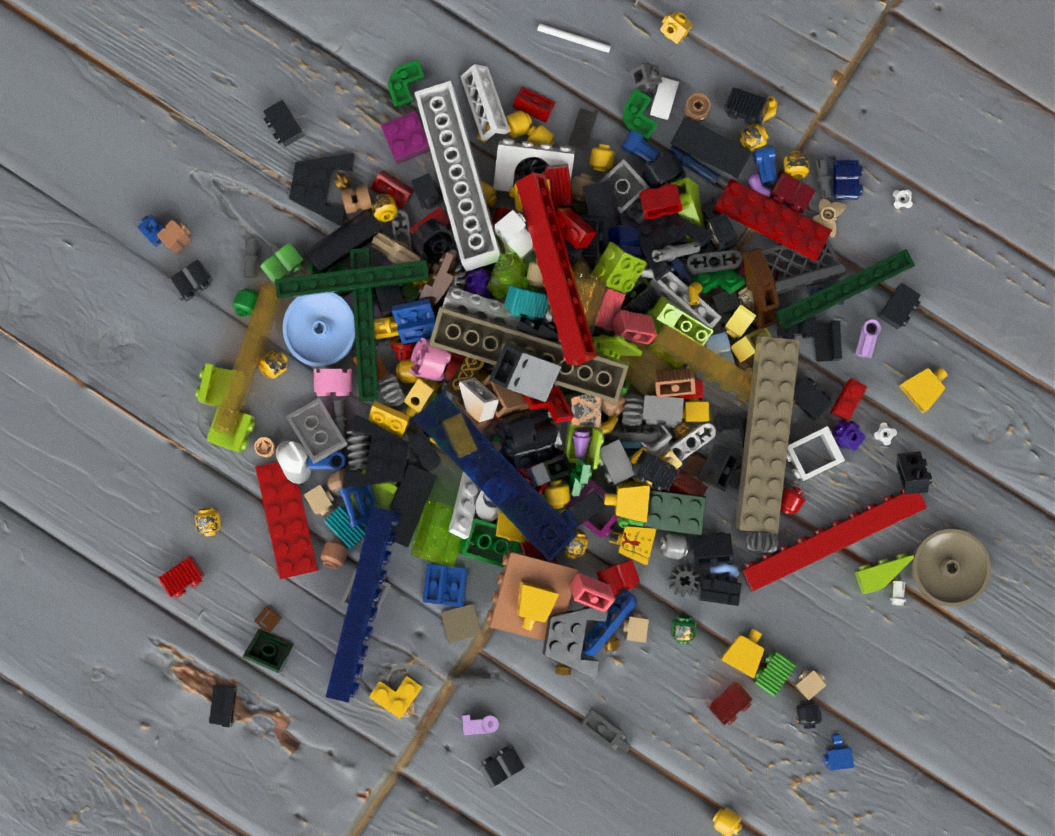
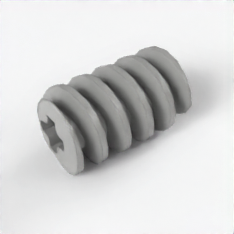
[346,431,371,471]

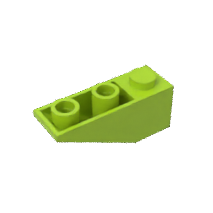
[671,177,704,242]
[651,296,714,347]
[855,552,914,594]

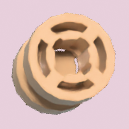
[254,437,276,457]

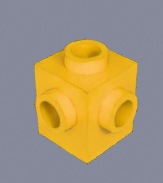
[660,10,694,44]

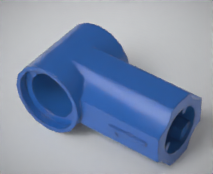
[620,130,661,162]
[753,145,778,184]
[308,452,348,470]

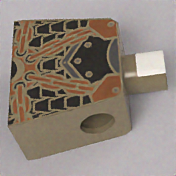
[565,392,601,428]

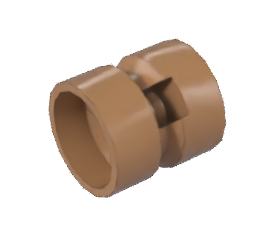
[684,93,711,123]
[341,184,372,214]

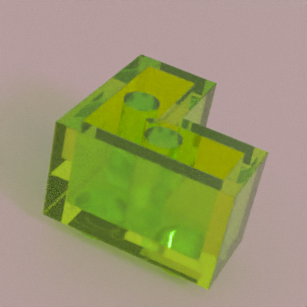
[487,252,532,299]

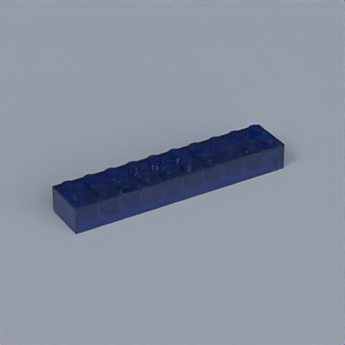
[413,392,578,562]
[326,503,401,703]

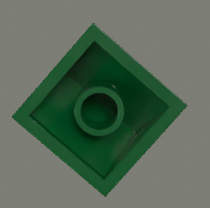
[242,629,294,673]

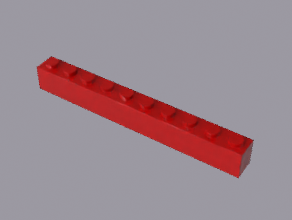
[516,172,597,365]
[741,489,927,592]

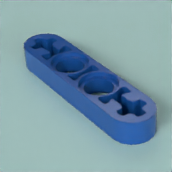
[582,591,637,656]

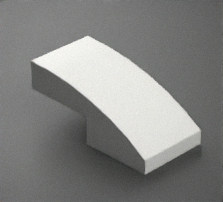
[650,77,679,120]

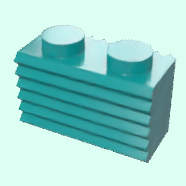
[504,285,549,320]
[324,505,369,549]

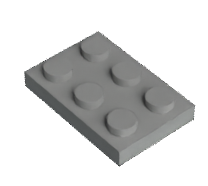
[286,398,347,464]

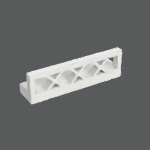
[460,64,510,141]

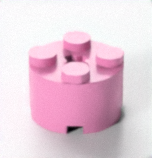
[410,338,451,381]
[314,369,352,396]

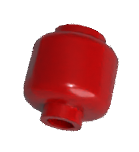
[780,485,806,515]

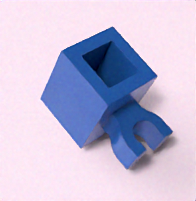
[137,214,165,247]
[823,734,854,771]

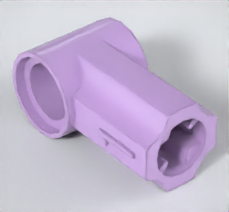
[855,319,881,359]

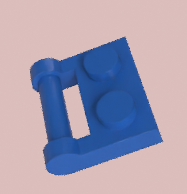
[339,485,382,528]

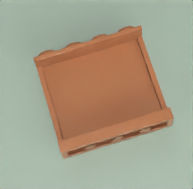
[486,549,578,641]

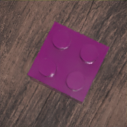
[381,111,431,164]

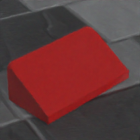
[513,87,556,123]
[370,170,414,209]

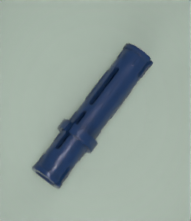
[669,145,720,185]

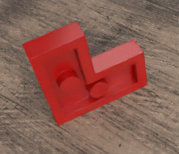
[522,385,574,423]

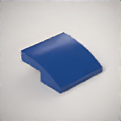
[392,298,436,344]
[423,564,468,607]

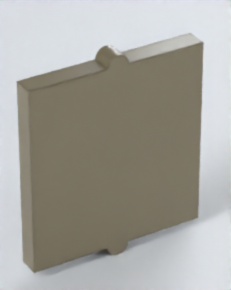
[441,604,482,643]

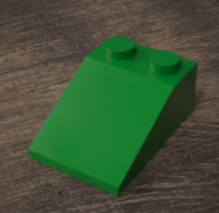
[453,517,521,568]

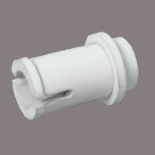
[890,581,906,606]

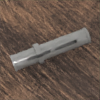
[652,241,700,262]

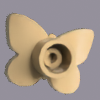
[812,199,847,238]

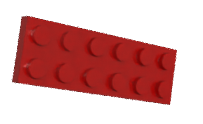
[714,179,832,261]
[255,462,318,579]

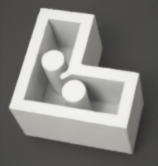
[495,210,534,261]

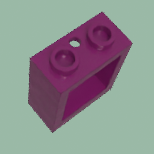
[565,479,619,538]

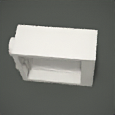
[786,426,845,482]

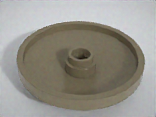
[912,529,991,607]

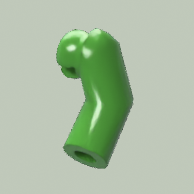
[618,516,644,528]

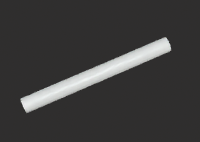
[537,23,611,53]

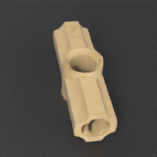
[372,232,424,264]

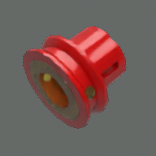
[390,336,415,361]

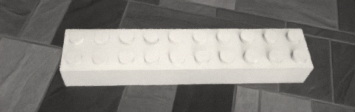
[415,81,503,271]

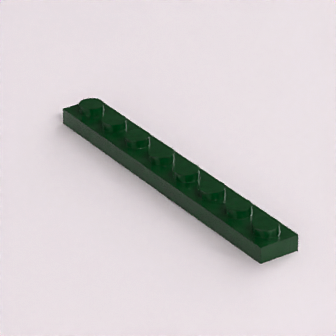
[350,248,380,402]
[775,249,915,331]
[275,260,429,299]

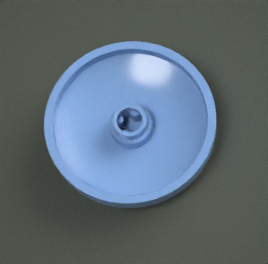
[283,292,355,366]

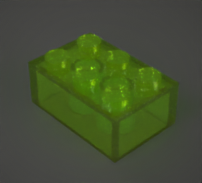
[410,500,462,568]

